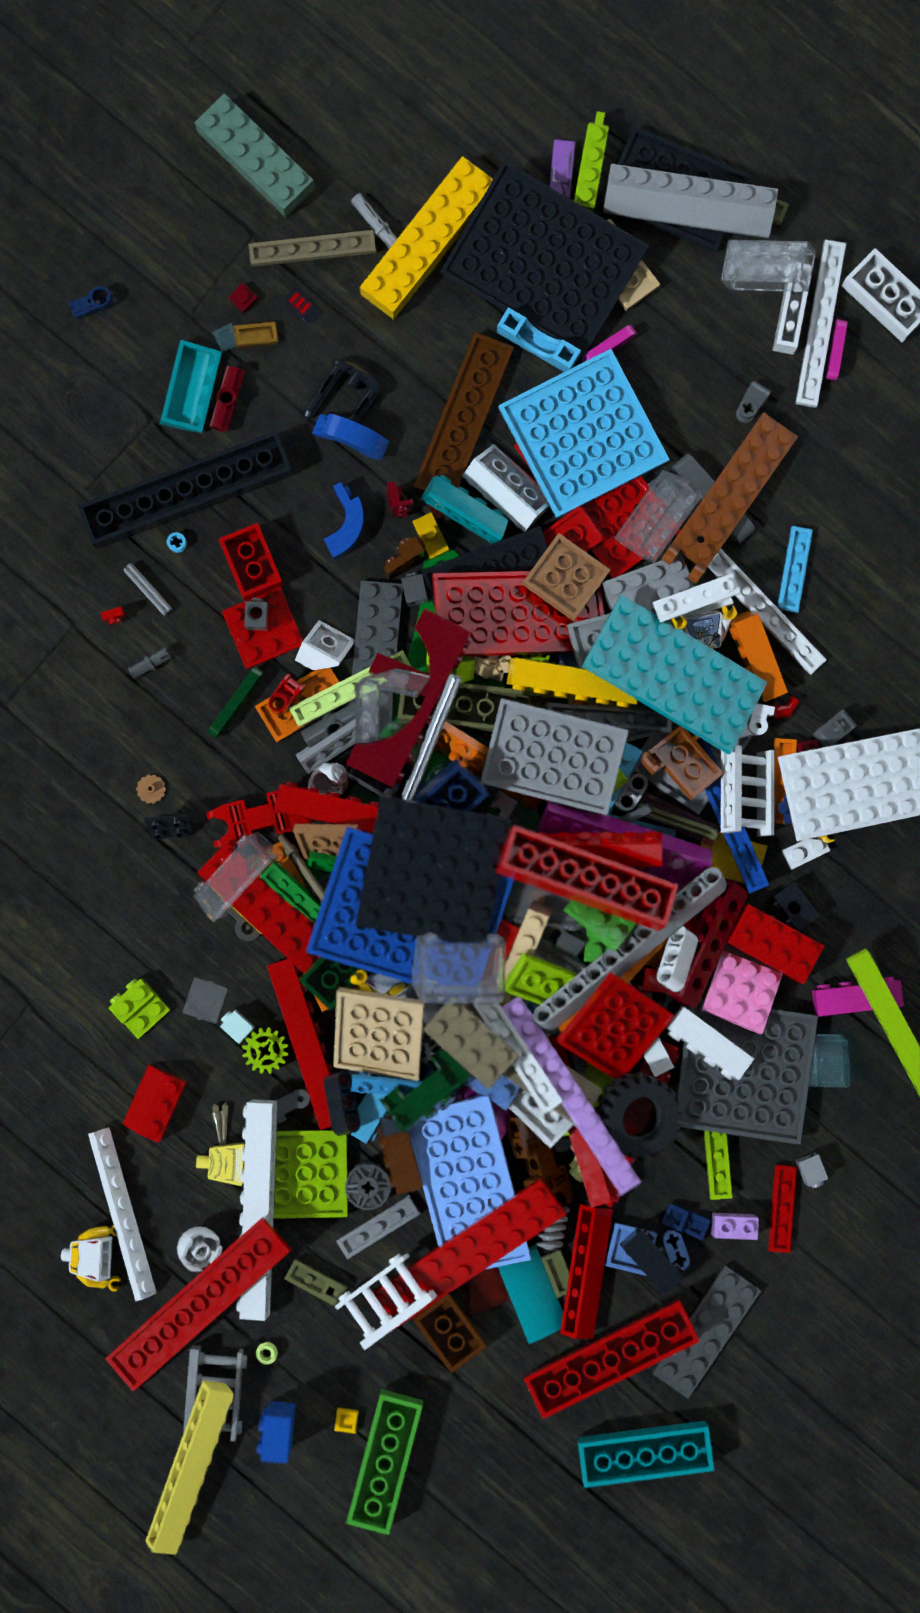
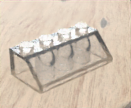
[614,470,703,563]

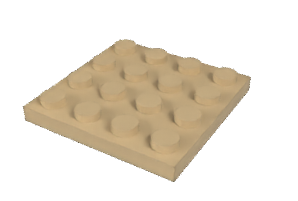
[334,987,425,1081]

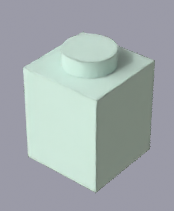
[220,1010,255,1044]

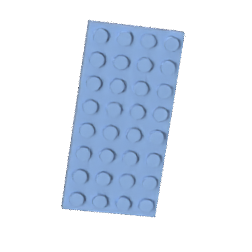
[408,1095,531,1270]

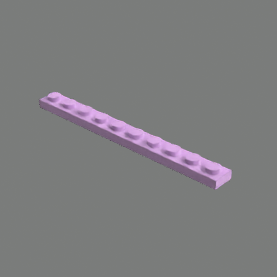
[502,997,640,1195]

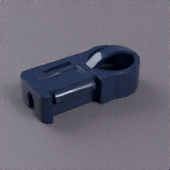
[68,286,113,320]

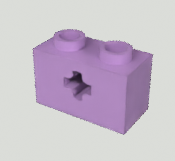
[711,1213,758,1240]

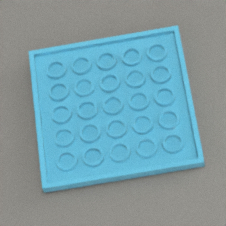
[498,349,670,519]

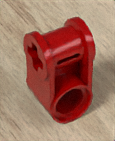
[269,673,306,715]

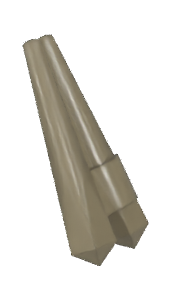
[212,1103,228,1145]

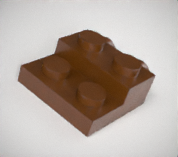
[384,536,426,581]

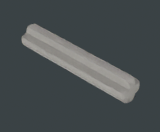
[124,563,172,615]

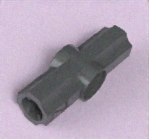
[301,701,364,748]

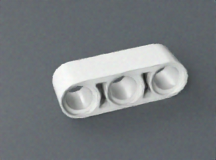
[657,926,698,992]

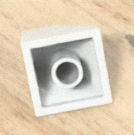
[295,620,355,670]

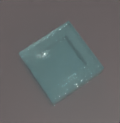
[213,323,236,352]

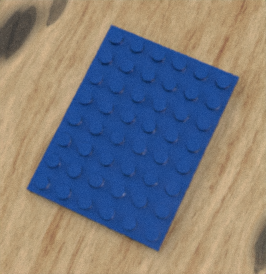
[306,826,514,1002]

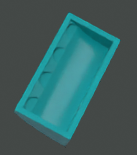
[160,340,222,433]
[498,1245,563,1344]

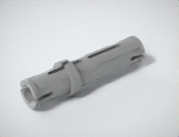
[351,193,398,249]

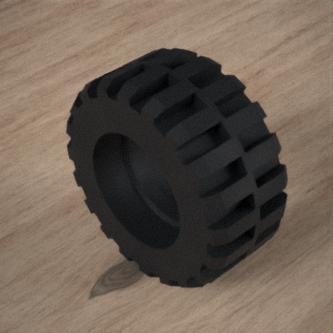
[595,1072,682,1160]

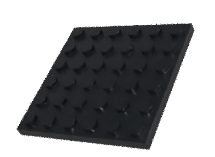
[355,795,511,948]

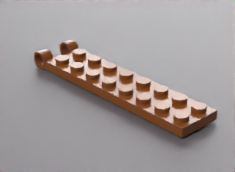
[661,413,798,584]

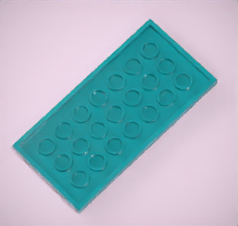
[581,594,767,755]

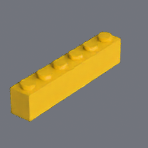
[507,658,637,708]

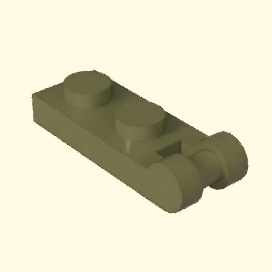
[284,1259,348,1306]

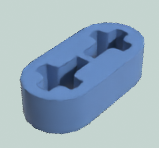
[662,1229,690,1270]

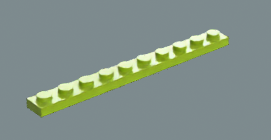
[701,983,732,1200]

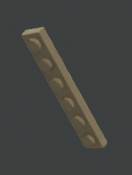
[249,230,376,267]

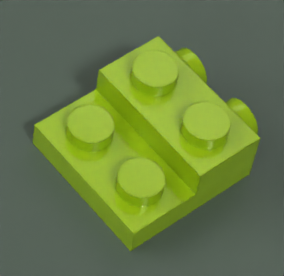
[108,979,171,1039]

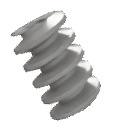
[535,1206,570,1251]

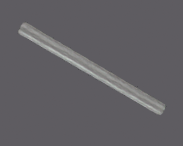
[400,674,461,801]

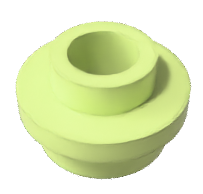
[256,1342,278,1364]

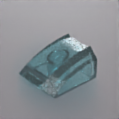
[809,1034,850,1088]

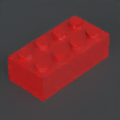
[726,904,824,984]

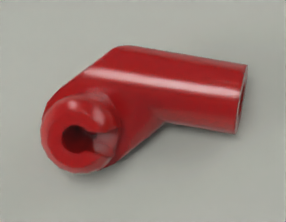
[772,696,800,719]

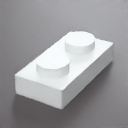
[782,838,830,869]

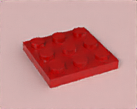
[222,587,303,670]

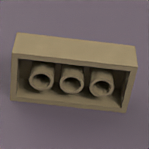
[423,996,520,1089]

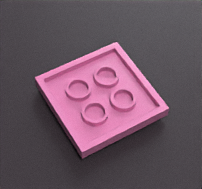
[701,951,782,1034]

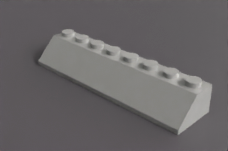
[603,164,778,238]

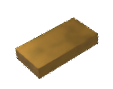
[233,322,278,348]

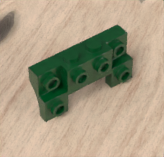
[379,1049,473,1134]

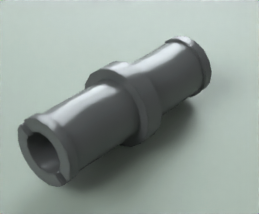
[128,647,172,679]

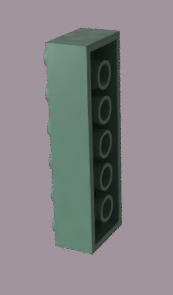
[194,94,315,218]

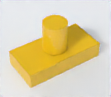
[412,513,449,560]

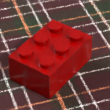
[219,523,284,601]

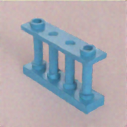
[351,1047,436,1096]

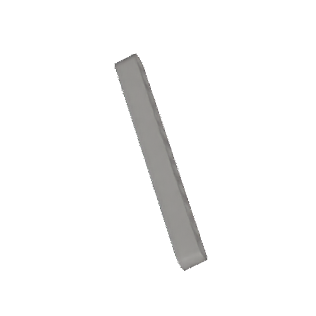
[533,867,727,1032]

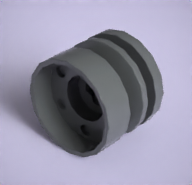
[345,1161,391,1210]

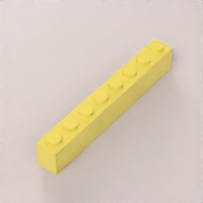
[146,1380,234,1554]

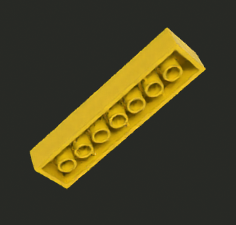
[360,156,493,319]

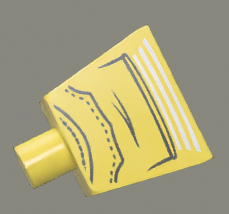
[196,1142,245,1186]

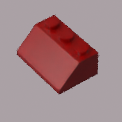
[123,1064,188,1143]

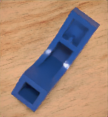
[312,414,389,460]
[324,482,364,561]

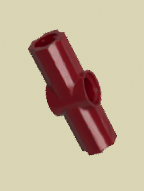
[210,366,245,432]

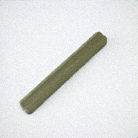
[637,803,718,841]

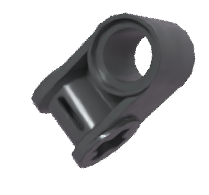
[736,381,772,423]

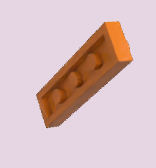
[774,738,797,824]

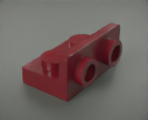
[386,481,414,518]

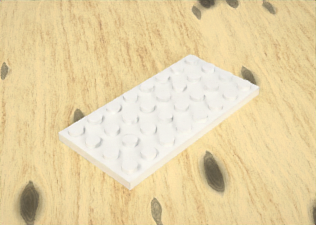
[778,728,920,841]

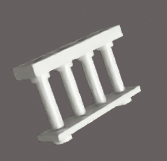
[652,573,741,625]
[721,745,775,837]
[335,1253,437,1350]

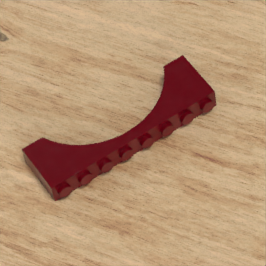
[346,608,473,787]

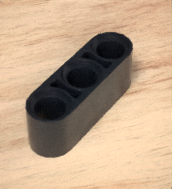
[324,1070,361,1136]

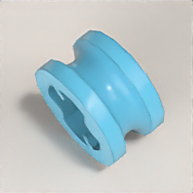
[167,532,187,553]

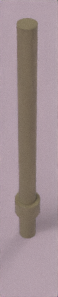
[278,834,325,901]

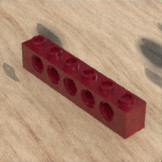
[665,880,749,1009]

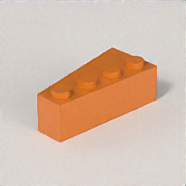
[729,611,788,702]

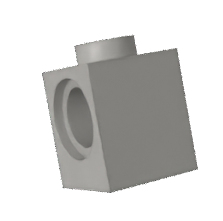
[795,1152,828,1188]

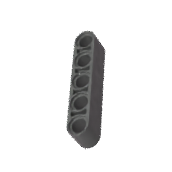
[671,453,756,544]

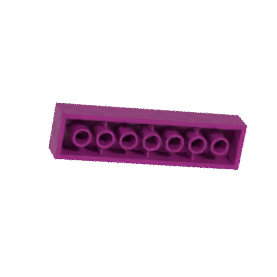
[535,800,712,897]

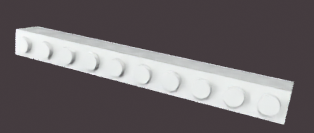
[237,1099,277,1321]

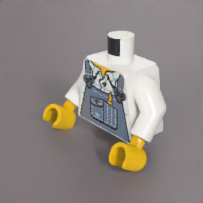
[671,605,737,649]

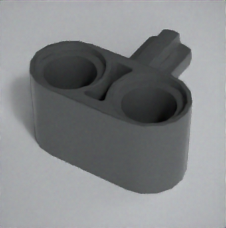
[813,709,857,748]

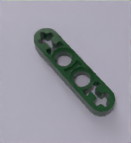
[207,666,264,739]

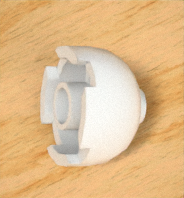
[177,1227,222,1272]

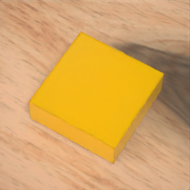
[334,1407,359,1434]

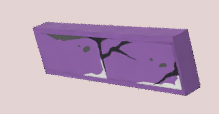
[550,140,575,199]

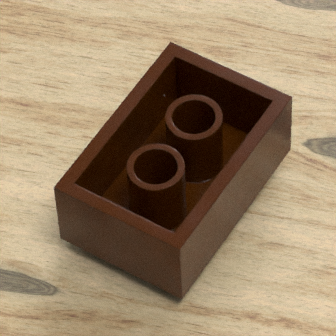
[377,1116,423,1195]
[413,1293,487,1373]

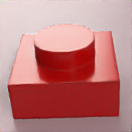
[101,606,127,625]

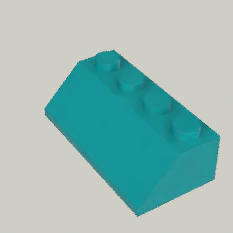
[421,475,508,543]

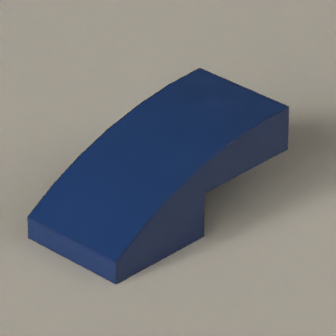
[662,1203,712,1241]

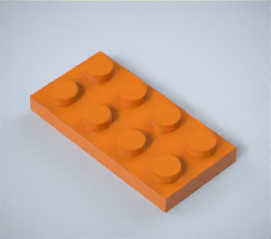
[255,667,339,743]

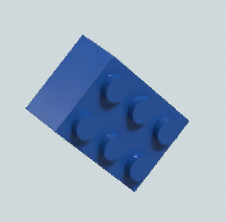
[257,1401,296,1463]

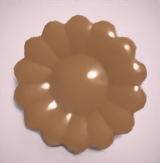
[136,775,166,804]

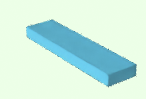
[777,526,813,613]

